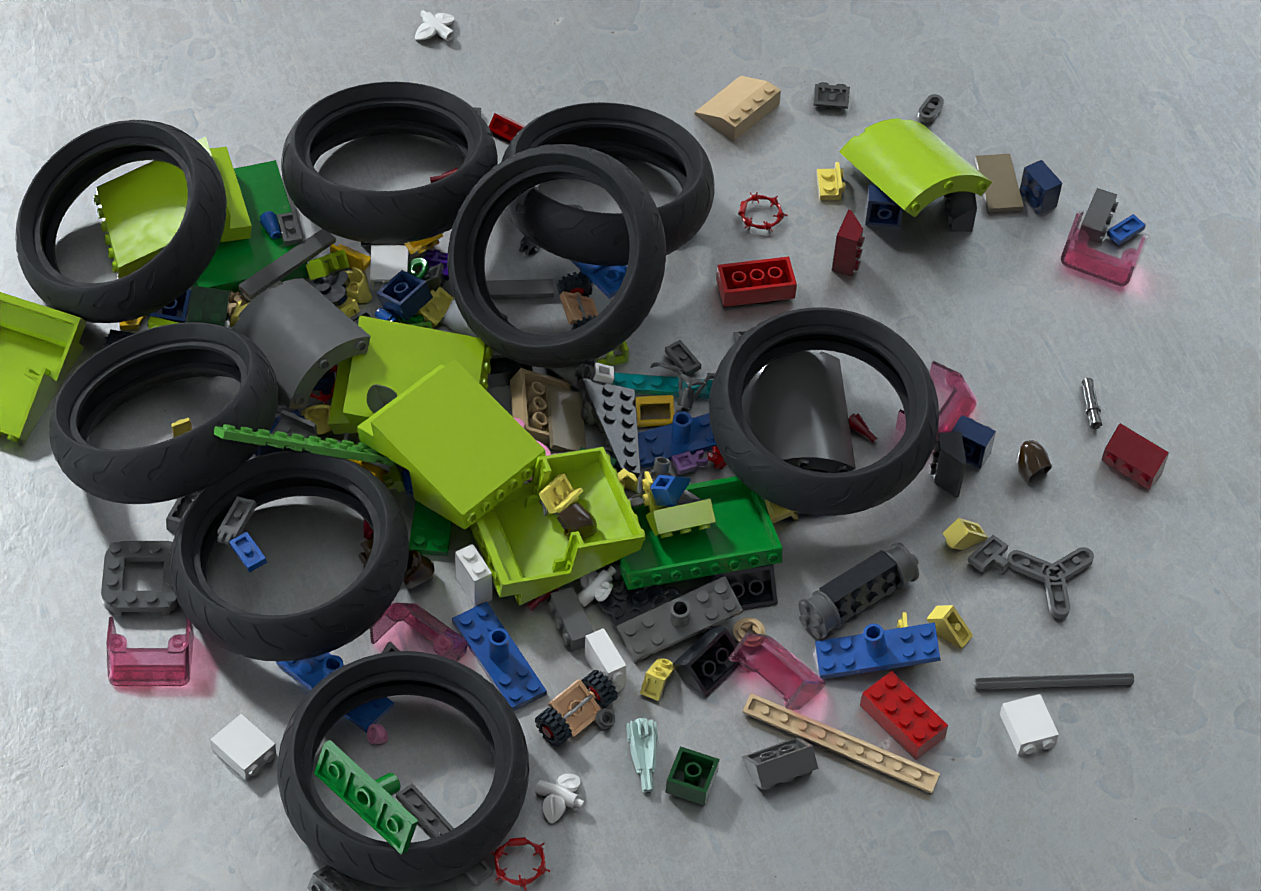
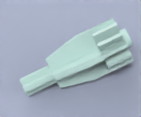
[626,718,658,793]

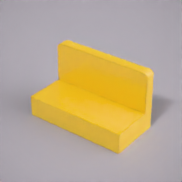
[330,244,371,272]

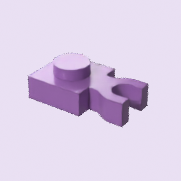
[671,449,709,475]

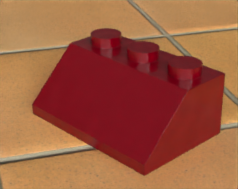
[831,209,865,277]
[1101,423,1169,489]

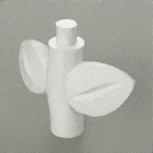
[415,10,455,41]
[577,566,617,607]
[535,774,585,824]

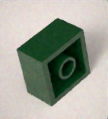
[187,286,231,327]
[665,746,720,806]

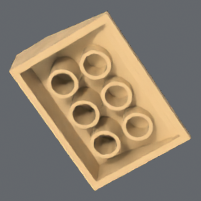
[695,76,781,141]
[510,368,571,446]

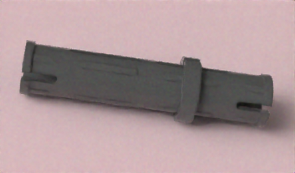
[1081,378,1102,429]

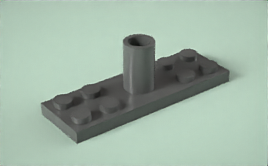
[617,576,743,663]

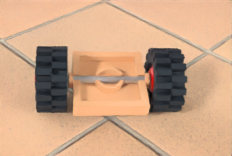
[557,272,598,330]
[535,670,618,747]

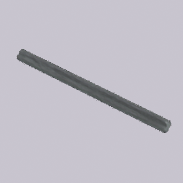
[974,673,1134,690]

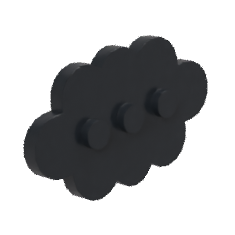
[309,271,350,307]
[599,581,683,630]

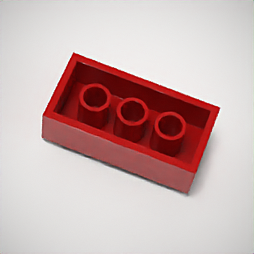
[716,256,797,307]
[860,671,948,760]

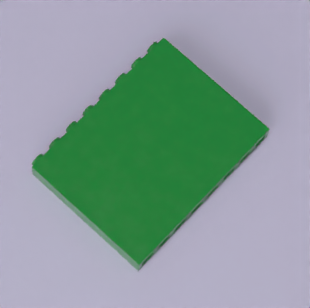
[193,160,310,293]
[617,476,783,590]

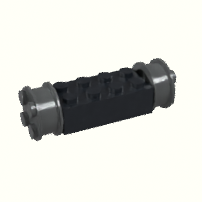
[798,542,919,639]

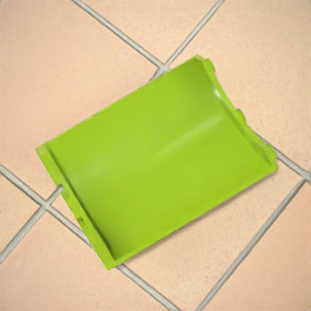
[839,118,992,217]

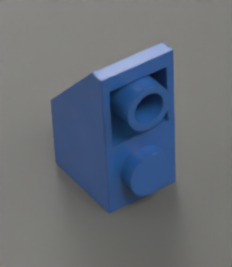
[650,475,691,507]

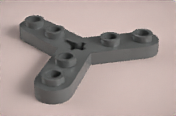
[1007,547,1094,619]

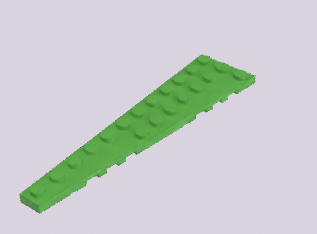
[214,424,402,467]

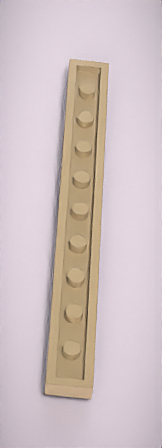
[743,693,940,794]

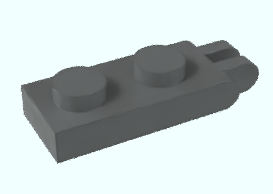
[218,496,257,545]

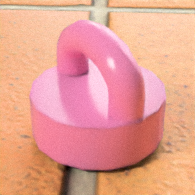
[367,724,388,745]

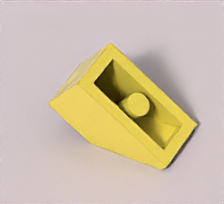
[942,518,988,550]
[926,605,973,649]

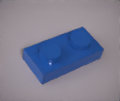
[1106,214,1146,245]
[229,532,267,573]

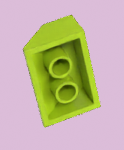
[646,499,716,538]

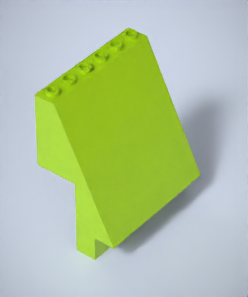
[93,136,252,279]
[0,292,87,443]
[328,316,493,434]
[357,359,546,529]
[470,447,645,606]

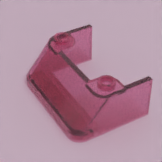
[1061,210,1149,286]
[895,361,978,441]
[370,603,467,661]
[106,617,194,686]
[728,633,826,710]

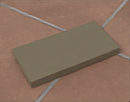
[975,154,1024,213]
[546,384,586,452]

